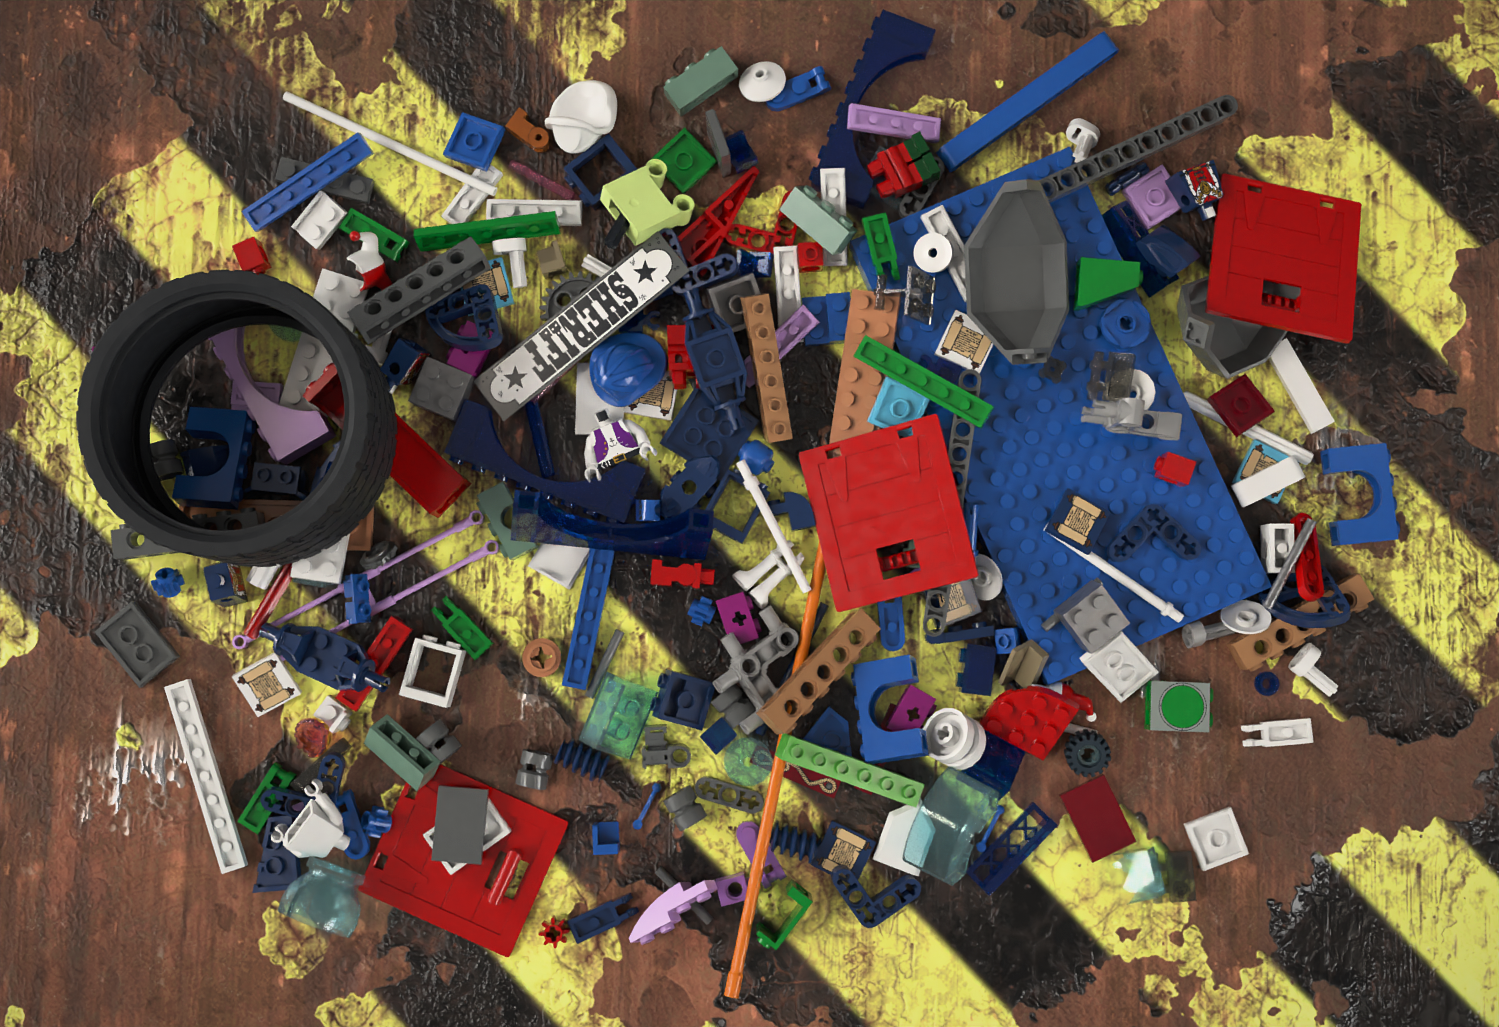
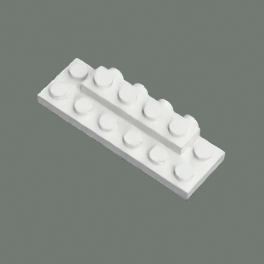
[279,268,369,419]

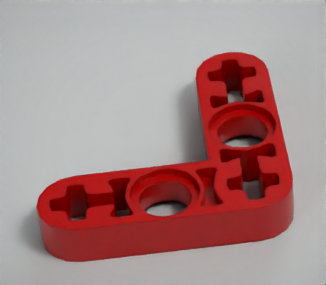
[725,190,798,258]

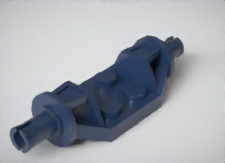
[682,288,747,431]
[259,622,390,693]

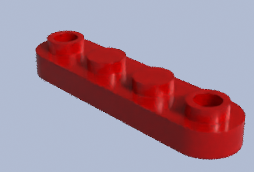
[1290,512,1324,602]

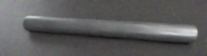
[1263,518,1317,609]

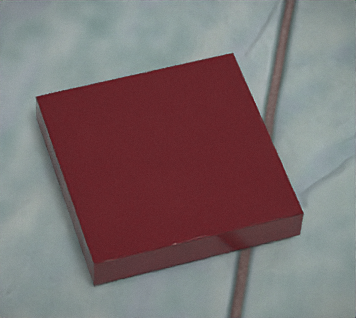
[1207,374,1275,438]

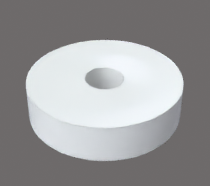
[914,233,954,273]

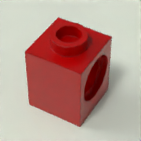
[232,237,272,275]
[797,242,823,273]
[1153,452,1196,487]

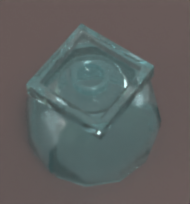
[278,856,366,938]

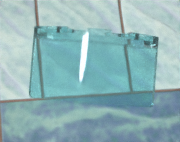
[902,767,999,886]

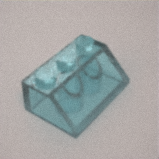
[578,672,658,760]

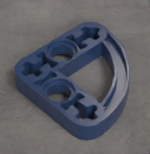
[425,284,503,351]
[1258,565,1351,628]

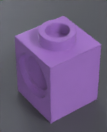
[715,871,749,907]

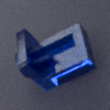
[725,130,759,174]
[735,249,774,278]

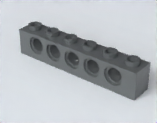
[347,236,491,345]
[111,508,265,560]

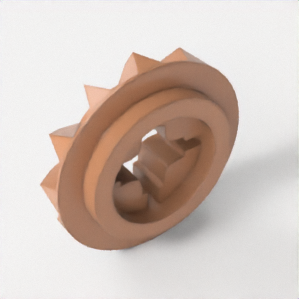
[522,638,562,677]

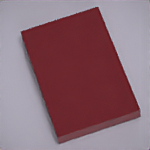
[1059,774,1137,863]

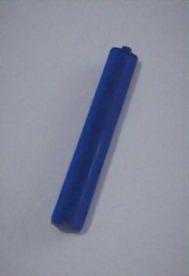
[525,396,555,478]

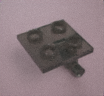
[873,266,936,325]

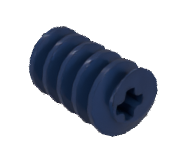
[554,738,610,783]
[769,820,822,864]

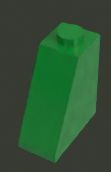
[1073,257,1143,311]

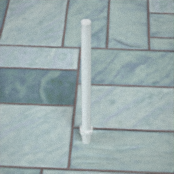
[1043,522,1184,623]

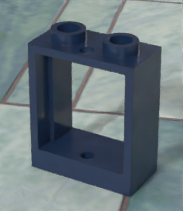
[563,133,637,211]
[700,468,770,544]

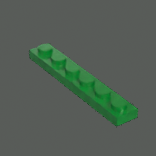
[413,211,560,252]
[853,335,994,429]

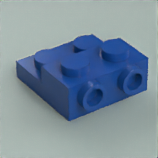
[801,292,851,346]

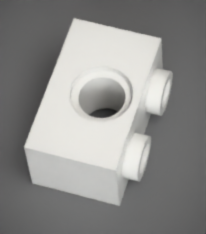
[1260,524,1295,574]

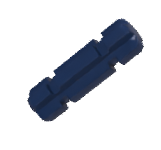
[1105,162,1150,196]

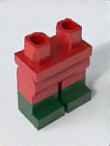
[867,131,941,199]

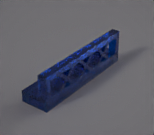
[1102,200,1180,298]
[965,802,1058,896]

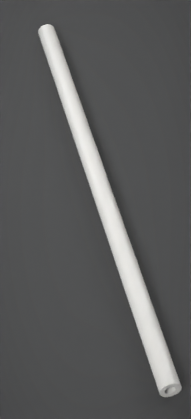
[283,91,497,196]

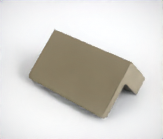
[998,639,1049,688]

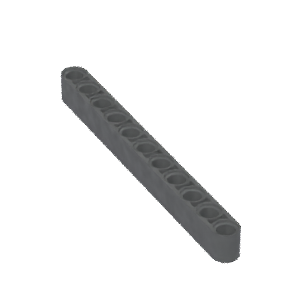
[1039,95,1238,203]
[923,369,981,637]

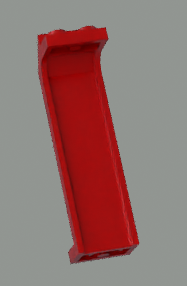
[302,363,472,518]

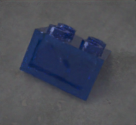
[956,730,1025,801]

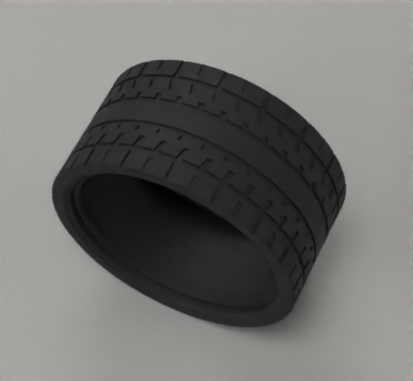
[76,270,397,567]

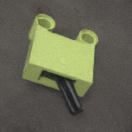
[600,159,694,249]

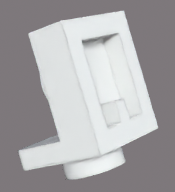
[313,695,353,733]

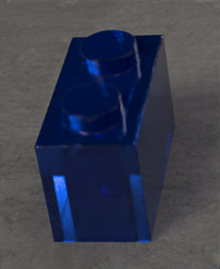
[955,644,996,696]

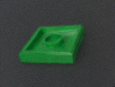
[650,128,717,194]

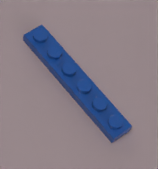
[241,132,374,232]
[562,543,616,690]

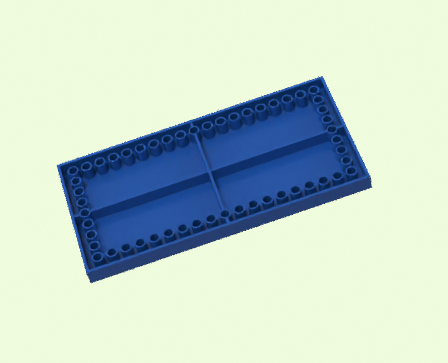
[849,147,1272,685]

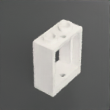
[399,635,466,708]

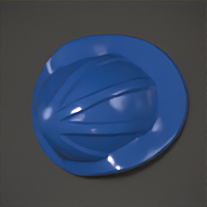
[589,332,668,407]

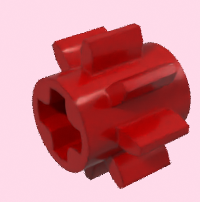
[539,915,570,948]

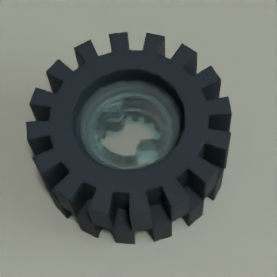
[1064,729,1111,777]

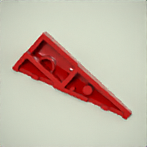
[669,166,759,277]

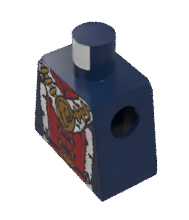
[1165,160,1223,222]
[380,338,432,394]
[203,562,248,608]

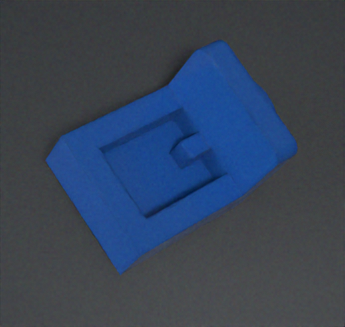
[994,627,1021,654]

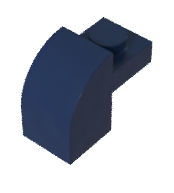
[767,492,816,532]

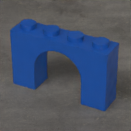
[172,407,256,510]
[1320,443,1400,546]
[851,654,929,764]

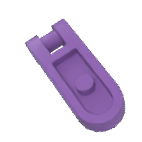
[736,820,787,889]

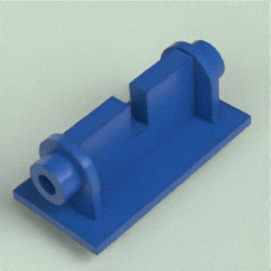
[343,574,371,624]

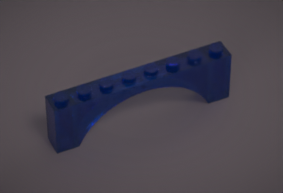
[809,9,936,210]
[444,399,647,526]
[511,490,714,560]

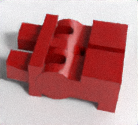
[667,325,714,389]
[650,559,715,589]

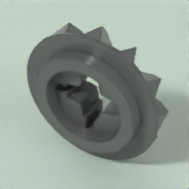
[360,541,398,570]

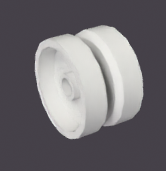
[923,708,986,770]

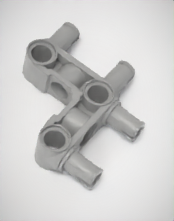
[1081,398,1182,440]
[712,605,799,735]

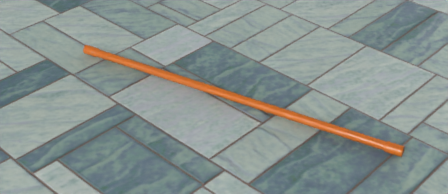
[724,542,826,998]

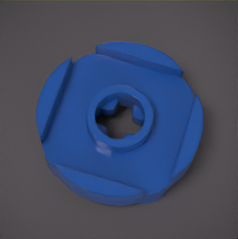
[1099,299,1151,350]

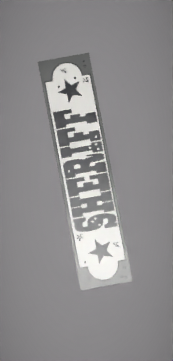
[473,231,690,421]

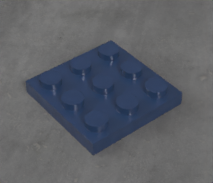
[660,386,759,482]

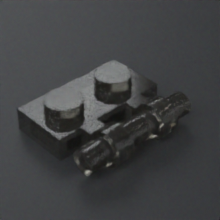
[1086,351,1136,403]
[1146,850,1197,903]

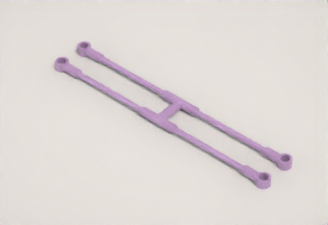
[232,510,500,661]

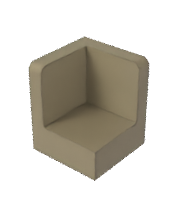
[537,240,568,279]

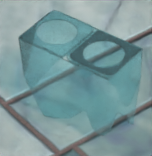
[1112,846,1166,905]

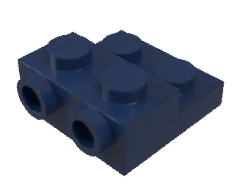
[650,669,715,730]

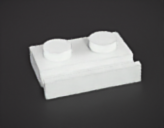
[291,190,348,250]

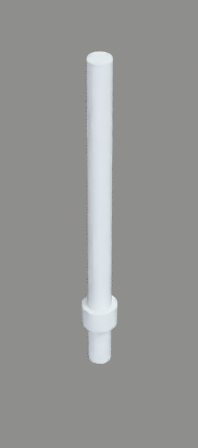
[736,459,811,594]

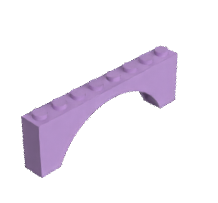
[209,326,336,465]

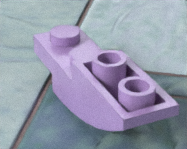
[629,880,718,945]

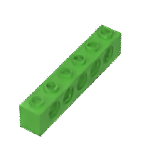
[775,733,925,808]

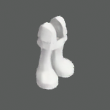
[732,540,805,609]

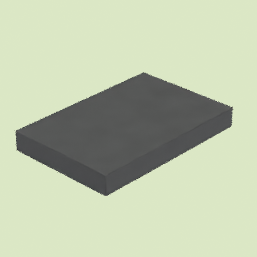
[705,109,731,178]
[95,601,180,688]
[431,785,489,865]

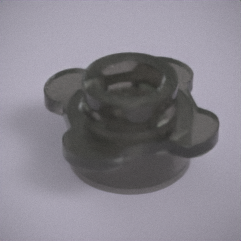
[1038,355,1067,384]

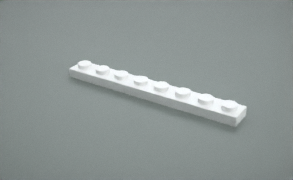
[164,679,248,874]

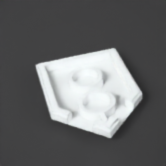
[872,798,935,876]

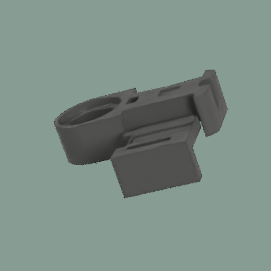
[642,724,691,769]

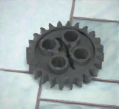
[539,271,600,321]

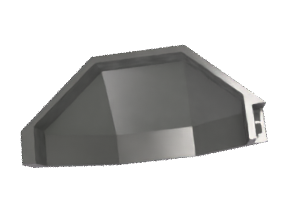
[964,179,1069,365]
[1177,276,1301,379]

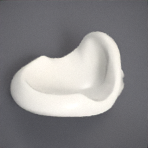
[545,80,617,154]

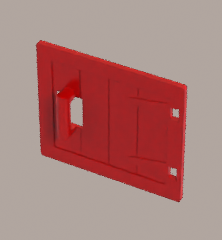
[1205,173,1362,344]
[799,414,979,612]
[358,764,569,957]

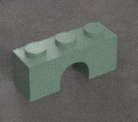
[476,482,539,561]

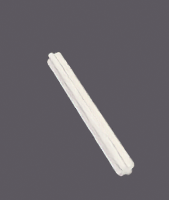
[1183,391,1314,465]

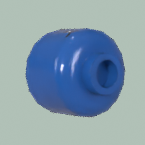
[738,440,775,475]

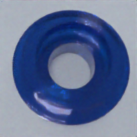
[1254,671,1279,696]

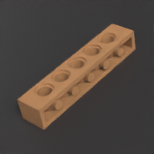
[740,293,793,443]
[1226,574,1374,672]
[756,608,881,734]

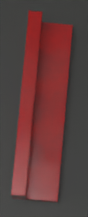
[336,616,413,712]

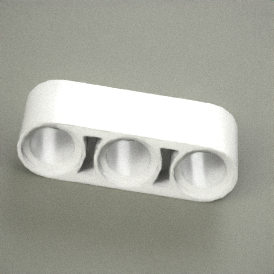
[1231,455,1306,507]

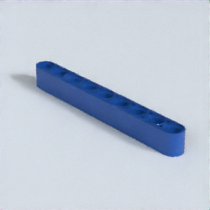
[936,31,1119,172]

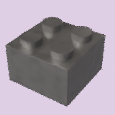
[704,273,760,333]
[408,357,476,423]
[1053,580,1130,654]

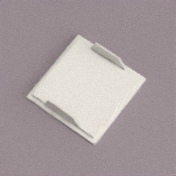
[528,525,591,590]

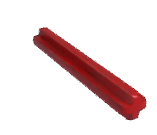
[244,563,293,640]

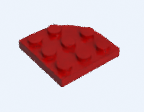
[979,686,1080,761]

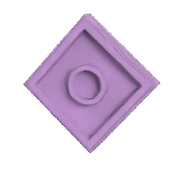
[1121,164,1181,230]

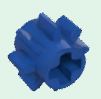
[151,567,185,598]
[687,596,716,627]
[361,806,392,838]

